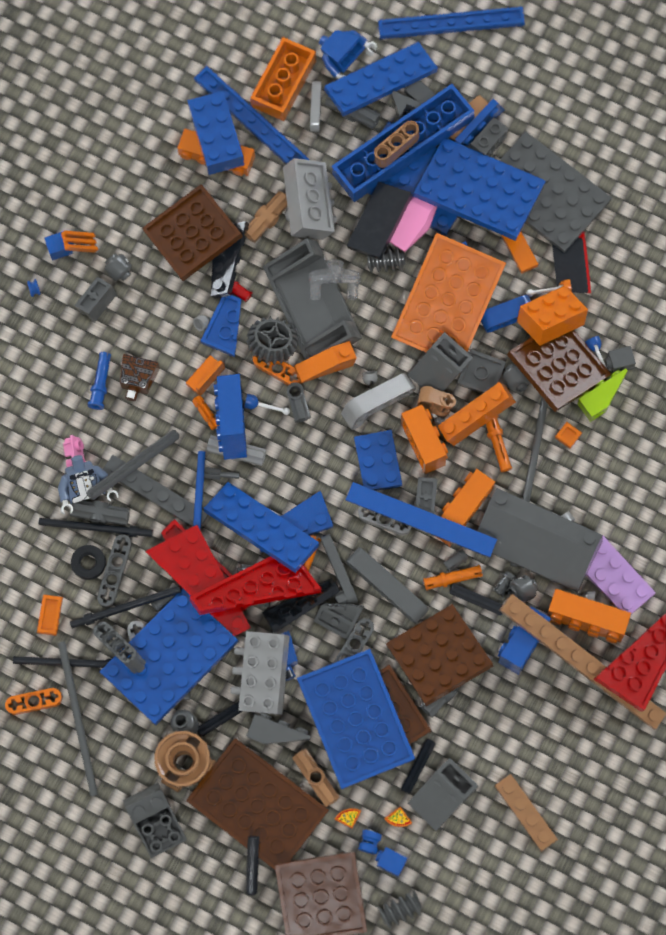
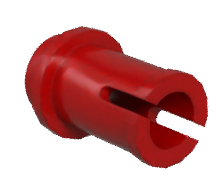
[231,281,252,302]

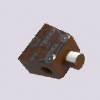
[120,354,160,401]

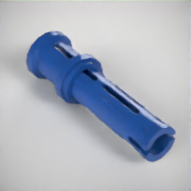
[87,352,111,410]

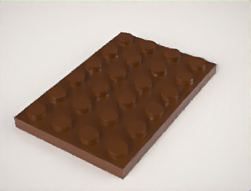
[186,738,329,871]

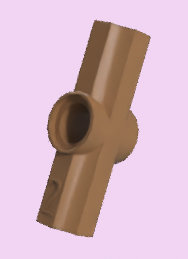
[245,191,288,243]
[292,749,340,807]

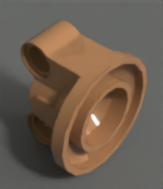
[154,731,210,793]

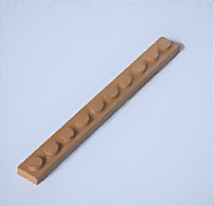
[499,594,666,730]

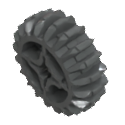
[247,316,298,364]

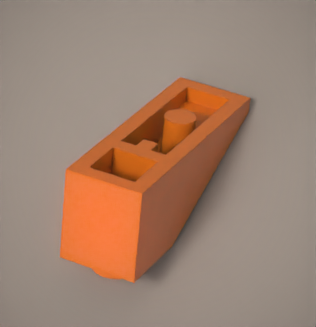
[294,341,357,383]

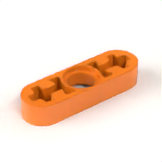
[253,356,301,386]
[5,688,63,715]

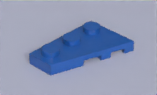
[455,99,505,146]
[201,295,242,358]

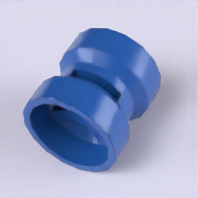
[358,830,382,855]

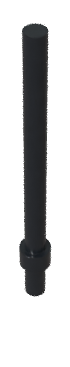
[38,518,154,538]
[70,585,182,629]
[13,656,112,668]

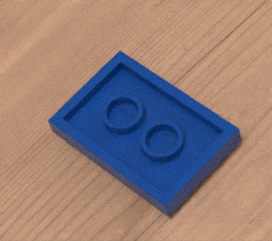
[354,430,402,491]

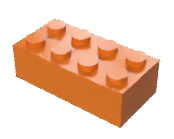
[250,37,316,121]
[547,588,631,644]

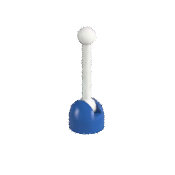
[585,336,611,380]
[244,394,290,415]

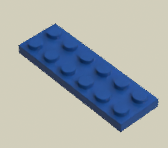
[324,42,438,117]
[204,482,319,573]

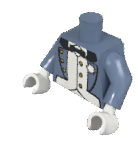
[58,455,119,515]

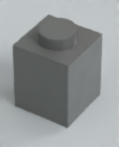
[605,346,636,374]

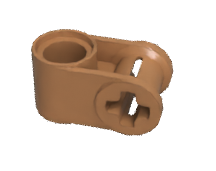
[417,386,456,417]

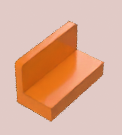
[186,355,225,396]

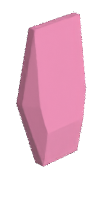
[389,197,437,252]

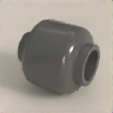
[104,253,132,281]
[503,363,530,392]
[508,575,538,603]
[171,710,199,734]

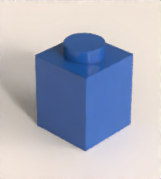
[44,231,74,261]
[375,847,407,878]

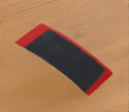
[552,232,591,293]

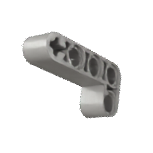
[341,373,416,430]

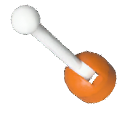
[526,279,572,297]

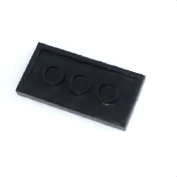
[347,182,413,260]

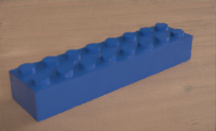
[332,84,474,202]

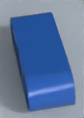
[481,295,531,333]

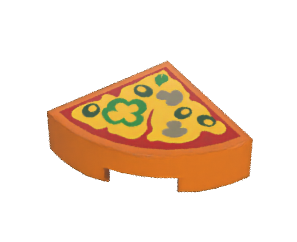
[384,807,412,827]
[335,808,361,829]

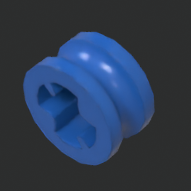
[27,279,41,297]

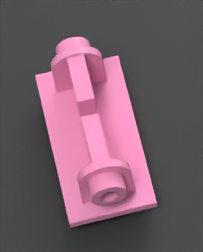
[63,435,86,467]

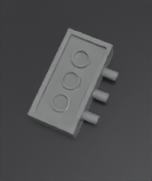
[283,158,337,240]
[230,631,290,715]

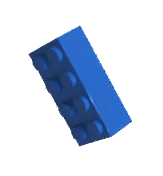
[187,91,244,175]
[214,374,247,460]

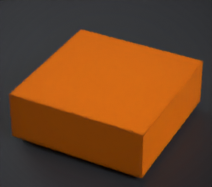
[555,422,582,449]

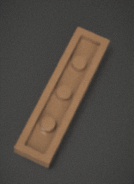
[494,774,558,852]

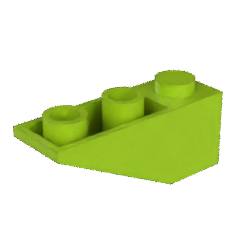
[577,369,627,422]

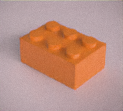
[517,285,588,346]
[401,405,448,474]

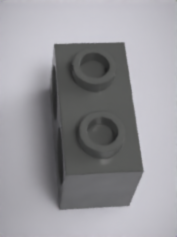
[470,117,508,157]

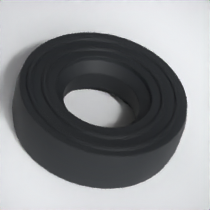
[71,545,106,580]

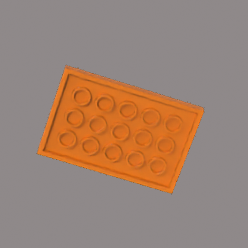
[391,233,506,353]

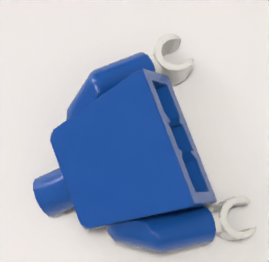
[319,30,377,79]

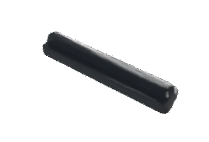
[449,583,503,615]
[197,701,243,737]
[401,739,435,794]
[245,836,259,896]

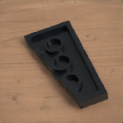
[211,221,249,299]
[262,578,339,634]

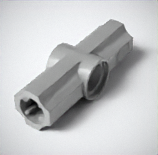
[206,435,266,466]

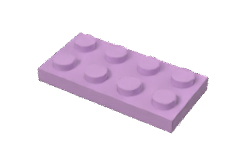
[586,536,655,615]

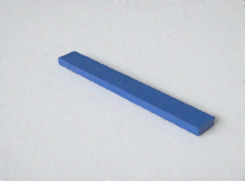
[378,7,525,39]
[194,66,310,164]
[346,482,497,558]

